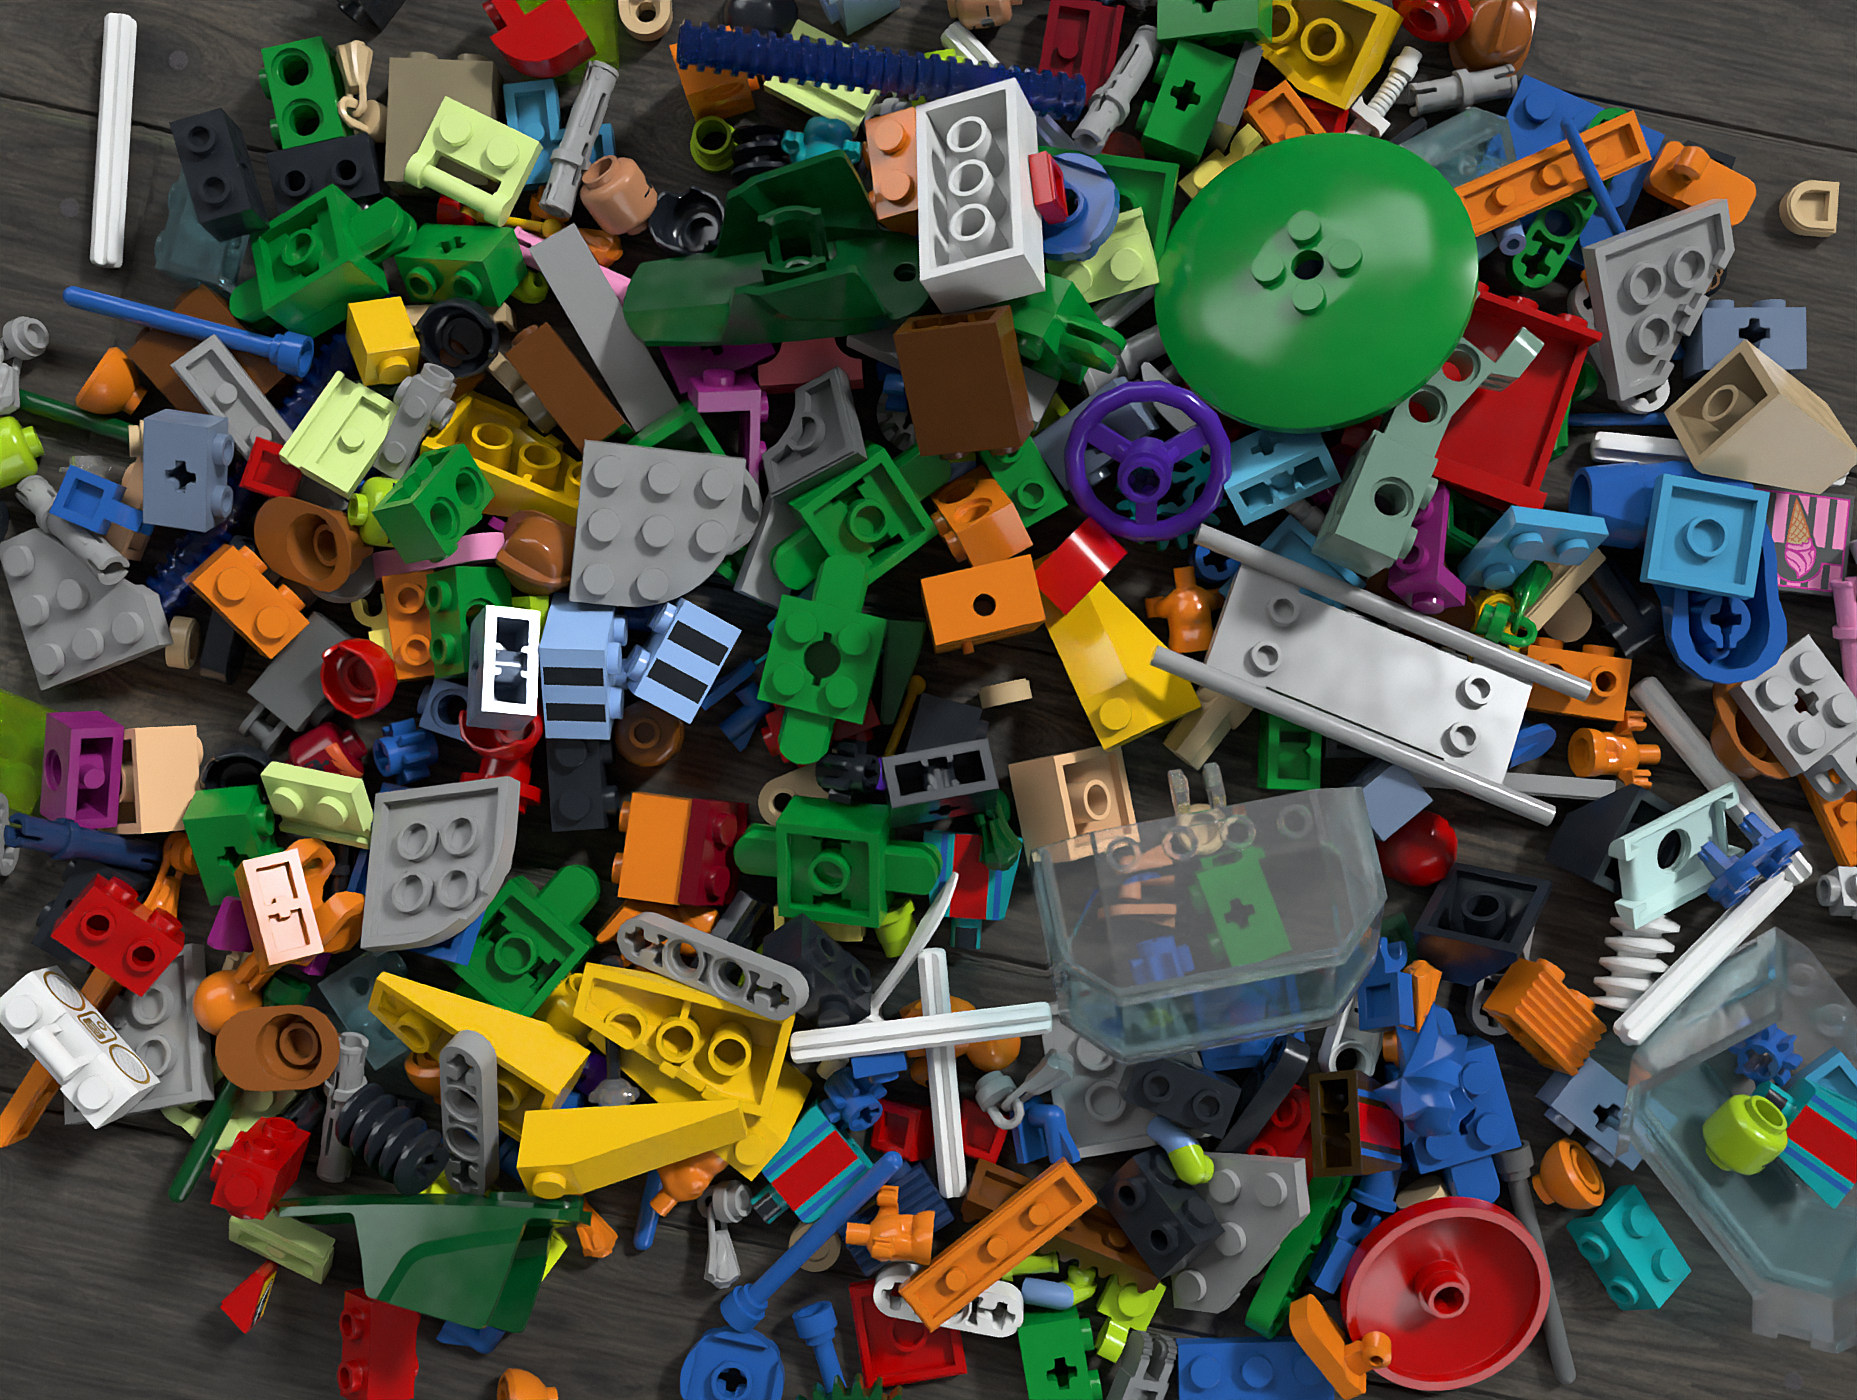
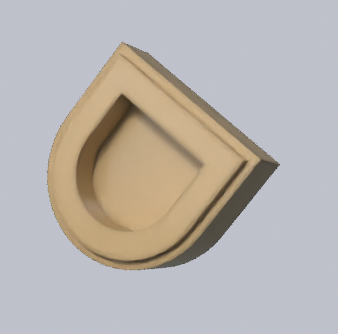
[1779,180,1839,237]

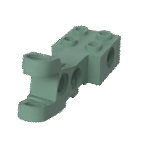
[1310,290,1544,578]

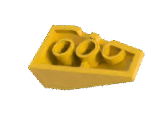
[1218,0,1404,111]
[420,391,582,527]
[1033,551,1202,752]
[572,962,795,1118]
[367,972,591,1142]
[587,1029,813,1181]
[516,1099,748,1199]

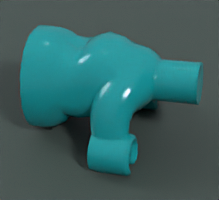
[781,116,863,164]

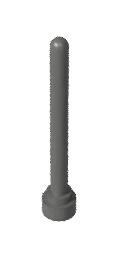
[1492,1139,1576,1385]

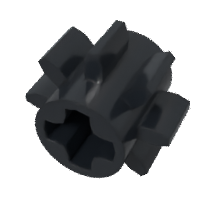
[815,738,880,805]

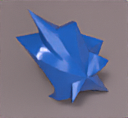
[1373,1002,1478,1146]

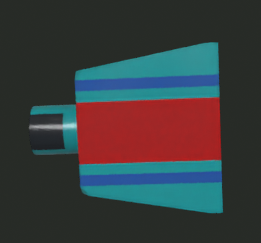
[923,829,1023,949]
[1751,1077,1857,1209]
[750,1096,874,1224]

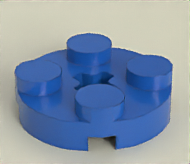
[1041,153,1120,262]
[680,1325,785,1400]

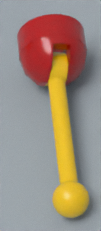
[437,194,562,238]

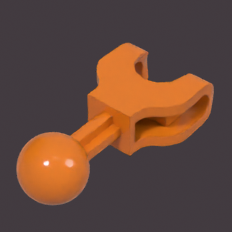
[192,838,365,1036]

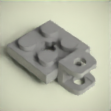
[1728,634,1857,802]

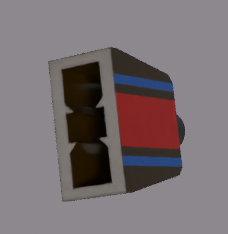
[1309,1069,1404,1178]

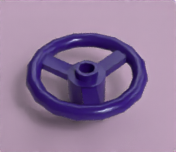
[1064,380,1232,542]

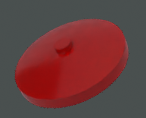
[1340,1196,1550,1391]

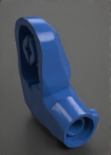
[1568,461,1787,684]

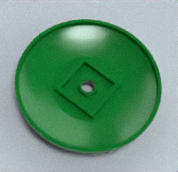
[1154,133,1479,434]

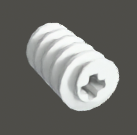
[1589,901,1680,1012]

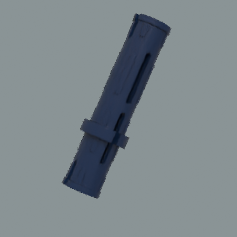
[4,812,162,874]

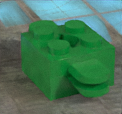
[229,183,417,339]
[970,272,1127,385]
[768,440,951,590]
[757,554,889,764]
[733,795,943,928]
[442,864,602,1018]

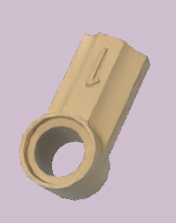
[1162,686,1254,770]

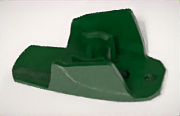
[622,149,933,346]
[273,1192,592,1333]

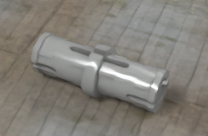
[1406,64,1517,117]

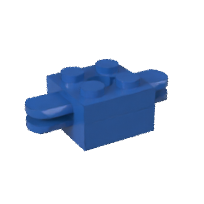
[1378,1004,1522,1203]

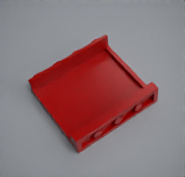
[1329,281,1603,512]

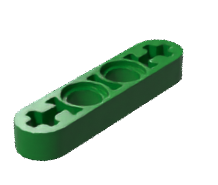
[1505,107,1627,294]
[1245,1176,1355,1340]

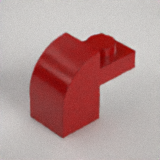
[481,0,597,78]
[1035,516,1128,615]

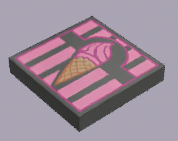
[1753,484,1855,599]

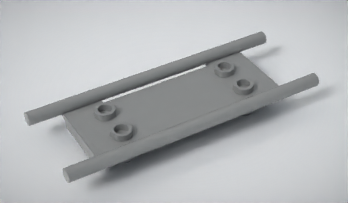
[1149,523,1592,826]

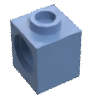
[417,678,468,742]

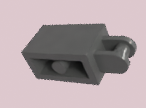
[238,612,357,755]

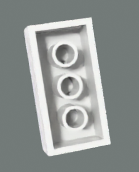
[916,77,1045,313]

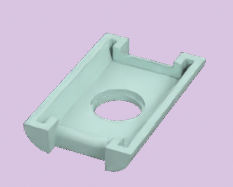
[1608,781,1745,930]

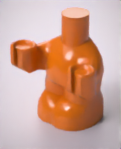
[1145,566,1224,653]
[1568,711,1661,790]
[650,1150,729,1217]
[845,1185,935,1266]

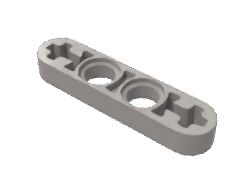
[617,911,809,1021]
[439,1029,499,1195]

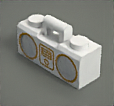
[0,965,161,1129]

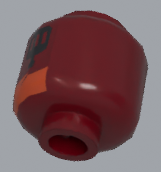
[284,722,368,779]

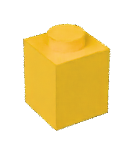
[345,296,420,386]

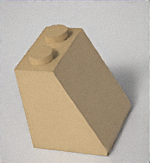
[1664,339,1857,494]

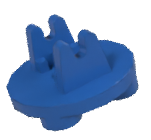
[1697,812,1804,909]

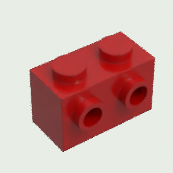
[51,873,185,997]

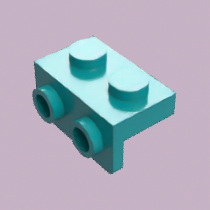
[1566,1184,1692,1311]

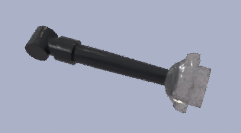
[588,955,640,1107]

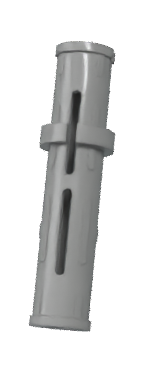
[1072,25,1165,155]
[538,60,619,218]
[15,475,130,585]
[316,1032,369,1183]

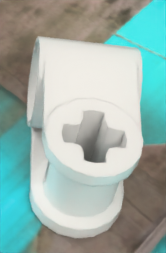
[1318,982,1384,1077]

